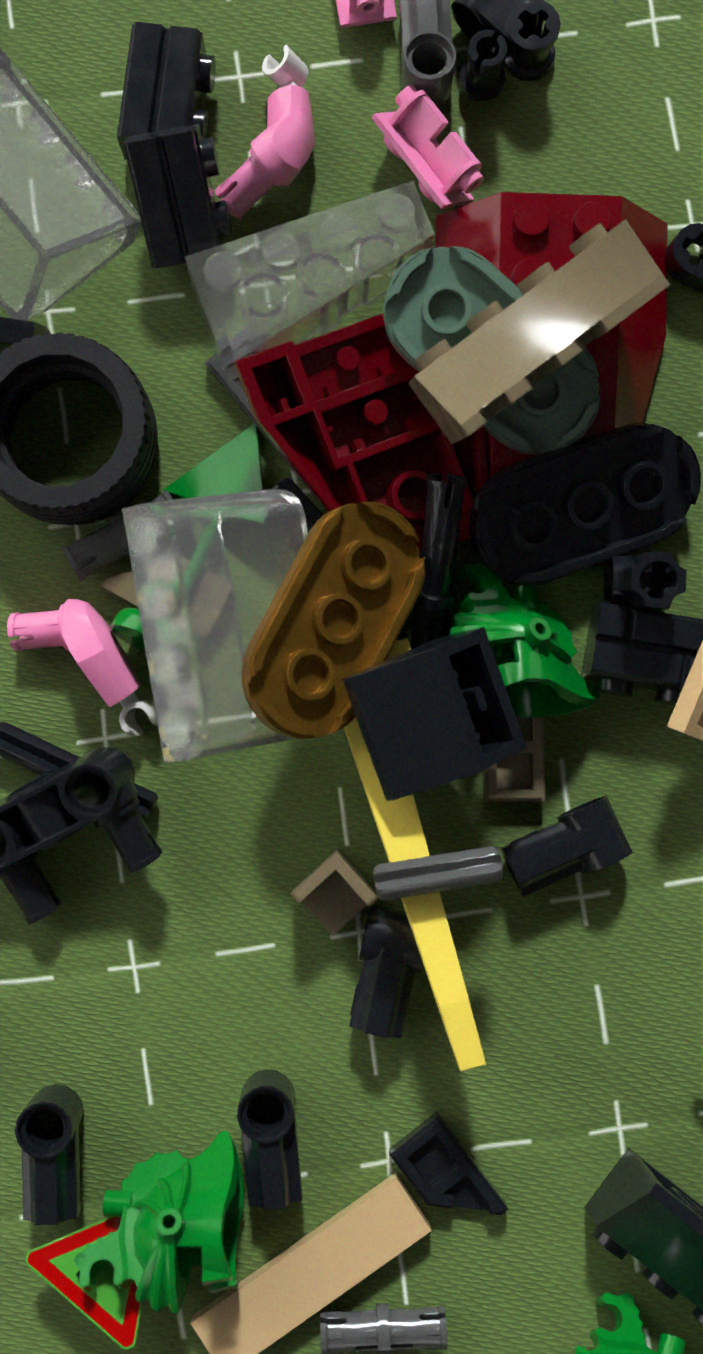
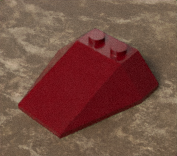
[234,313,488,556]

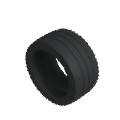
[0,332,158,526]

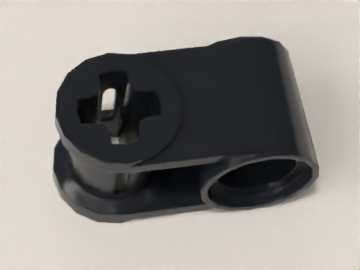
[451,0,561,82]

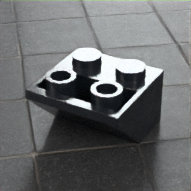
[342,627,527,801]

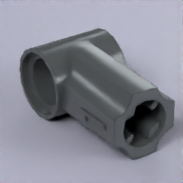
[399,0,456,109]

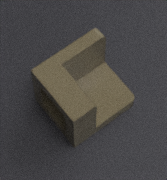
[290,849,379,937]

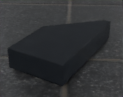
[389,1111,508,1215]

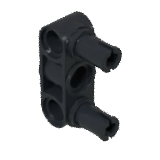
[0,747,163,924]

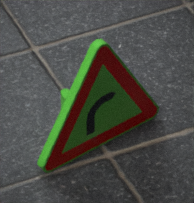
[25,1217,143,1350]

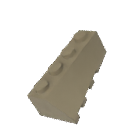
[408,219,670,444]

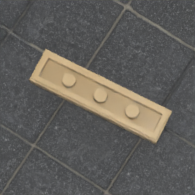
[190,1172,432,1354]

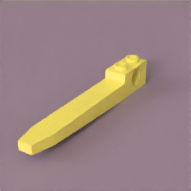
[344,638,486,1071]

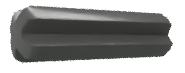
[373,846,503,901]

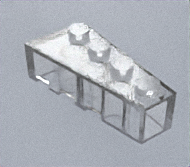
[185,181,435,393]

